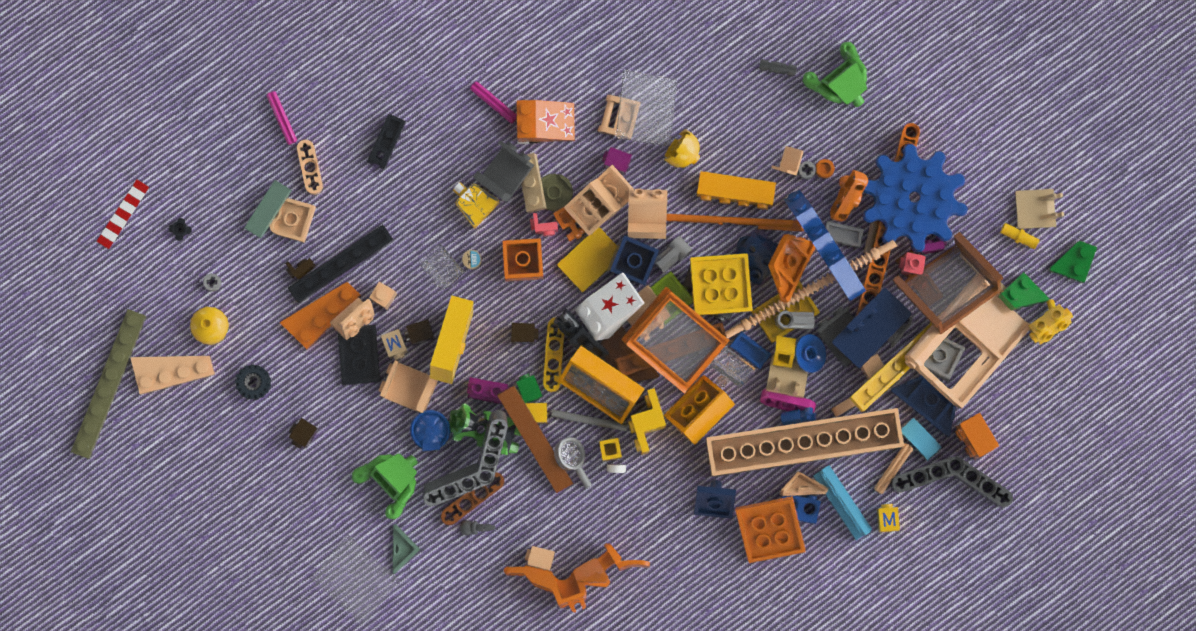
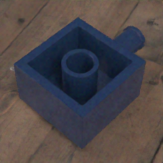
[607,235,659,286]

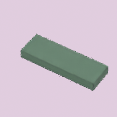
[244,180,292,239]

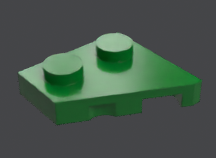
[1049,241,1097,284]
[998,272,1049,311]

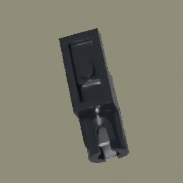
[554,309,609,360]

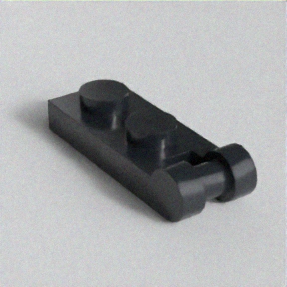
[367,114,406,170]

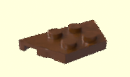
[601,326,660,382]

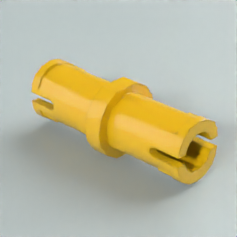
[1000,223,1040,249]

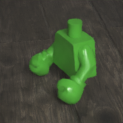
[803,42,867,107]
[352,453,418,519]

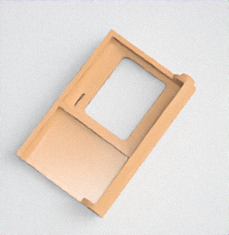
[905,273,1031,409]

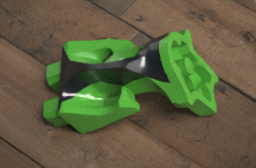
[449,403,521,455]

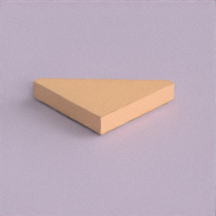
[780,471,828,496]

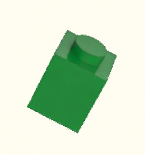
[516,373,543,403]

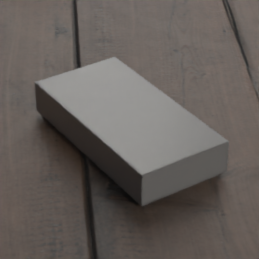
[825,221,864,249]

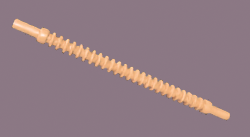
[725,240,897,339]

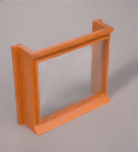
[621,286,730,394]

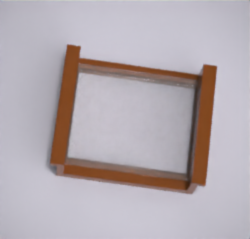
[893,232,1003,335]

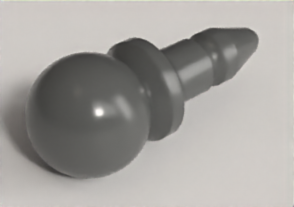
[460,520,496,536]

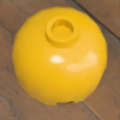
[664,129,700,168]
[190,307,229,345]

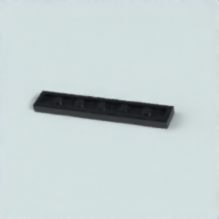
[288,225,394,304]

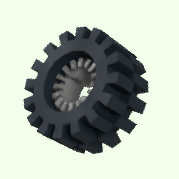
[235,364,271,400]

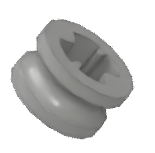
[798,161,816,179]
[203,274,222,292]

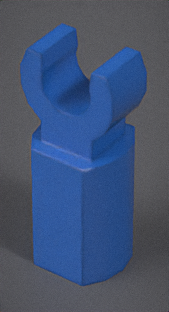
[781,407,816,425]

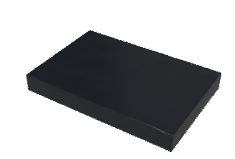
[338,325,381,386]

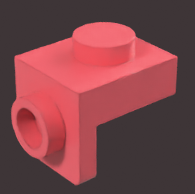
[530,213,558,236]
[898,252,926,275]

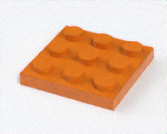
[735,496,806,563]

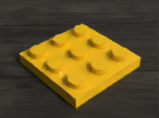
[690,253,753,315]

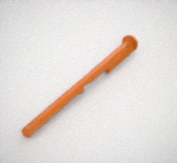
[666,214,804,232]

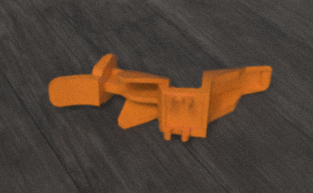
[504,543,650,613]

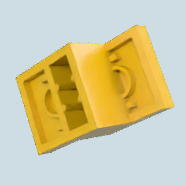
[628,388,666,455]

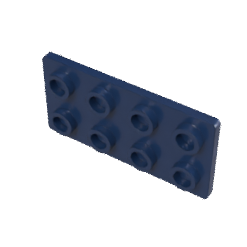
[832,288,912,369]

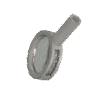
[554,437,592,488]

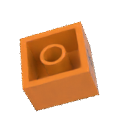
[502,238,544,282]
[955,413,999,460]

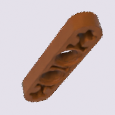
[441,472,505,525]

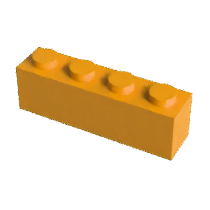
[696,171,776,210]

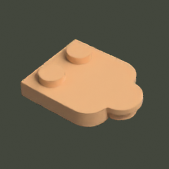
[270,198,316,243]

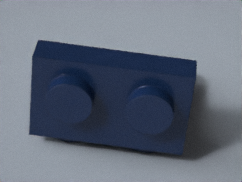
[736,228,778,285]

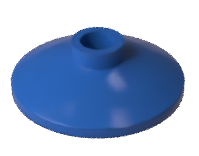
[795,334,826,373]

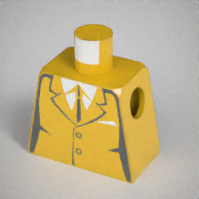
[453,182,500,229]

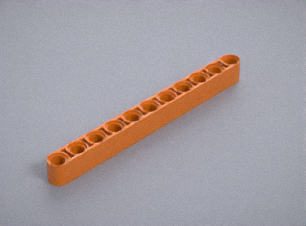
[855,123,920,317]

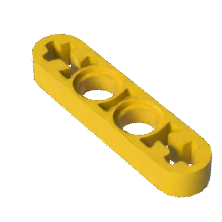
[543,317,564,393]

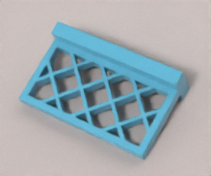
[813,465,872,540]

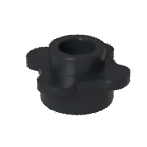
[169,218,192,241]

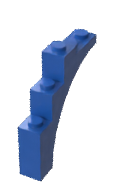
[784,189,866,301]

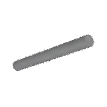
[551,409,628,431]

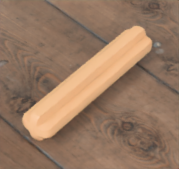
[874,443,913,494]

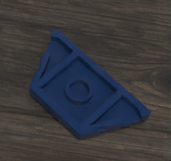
[890,375,956,437]

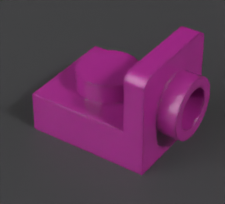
[919,235,947,255]

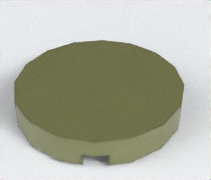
[541,174,573,212]

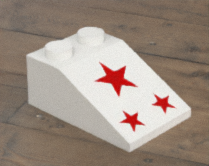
[575,273,644,340]

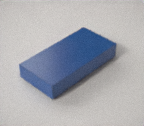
[729,331,771,370]

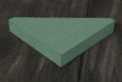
[392,524,421,574]

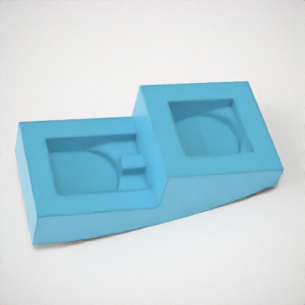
[901,418,942,461]

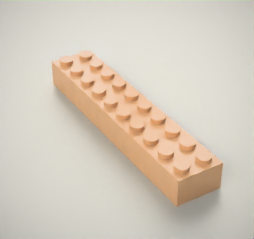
[706,408,904,477]

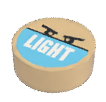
[462,250,482,270]

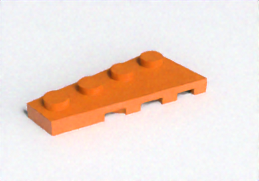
[279,282,361,350]

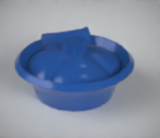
[410,410,450,451]

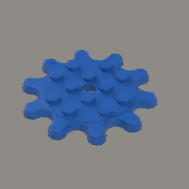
[862,144,968,253]

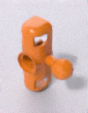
[830,170,868,222]

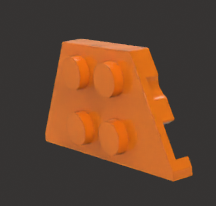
[768,234,815,303]

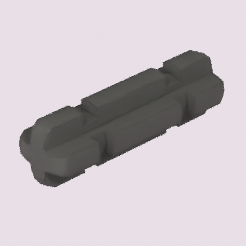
[759,59,797,76]

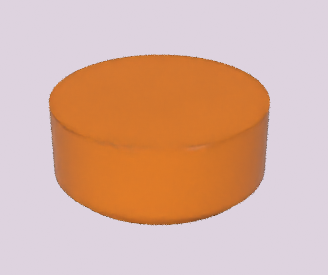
[816,159,835,179]

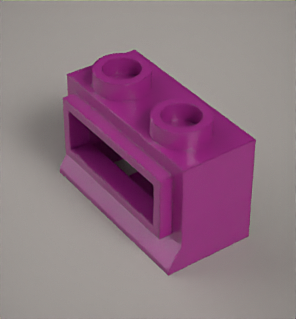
[467,377,509,405]

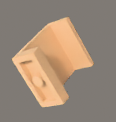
[628,189,667,239]
[379,360,438,413]

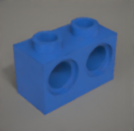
[781,495,821,524]

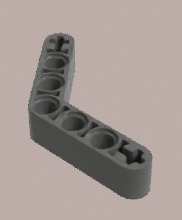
[423,410,508,506]
[890,456,1013,508]

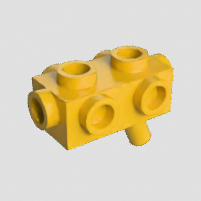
[1028,299,1073,345]

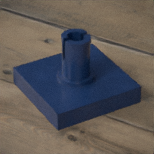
[694,480,736,519]

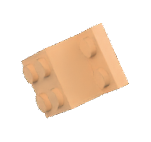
[564,165,634,236]

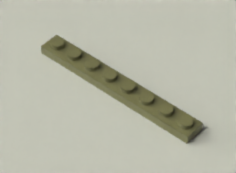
[71,309,147,459]

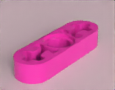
[760,389,816,413]

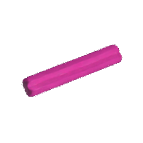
[470,82,517,124]
[266,91,297,145]

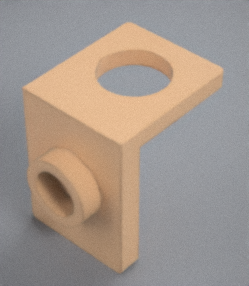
[771,146,804,176]

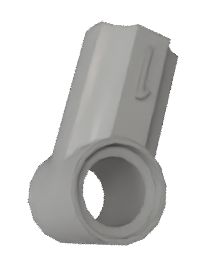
[655,236,692,273]
[775,311,815,330]

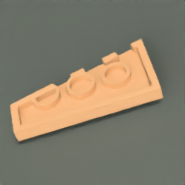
[130,356,215,395]

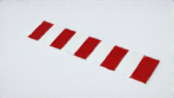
[97,179,149,249]

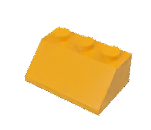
[663,375,735,445]

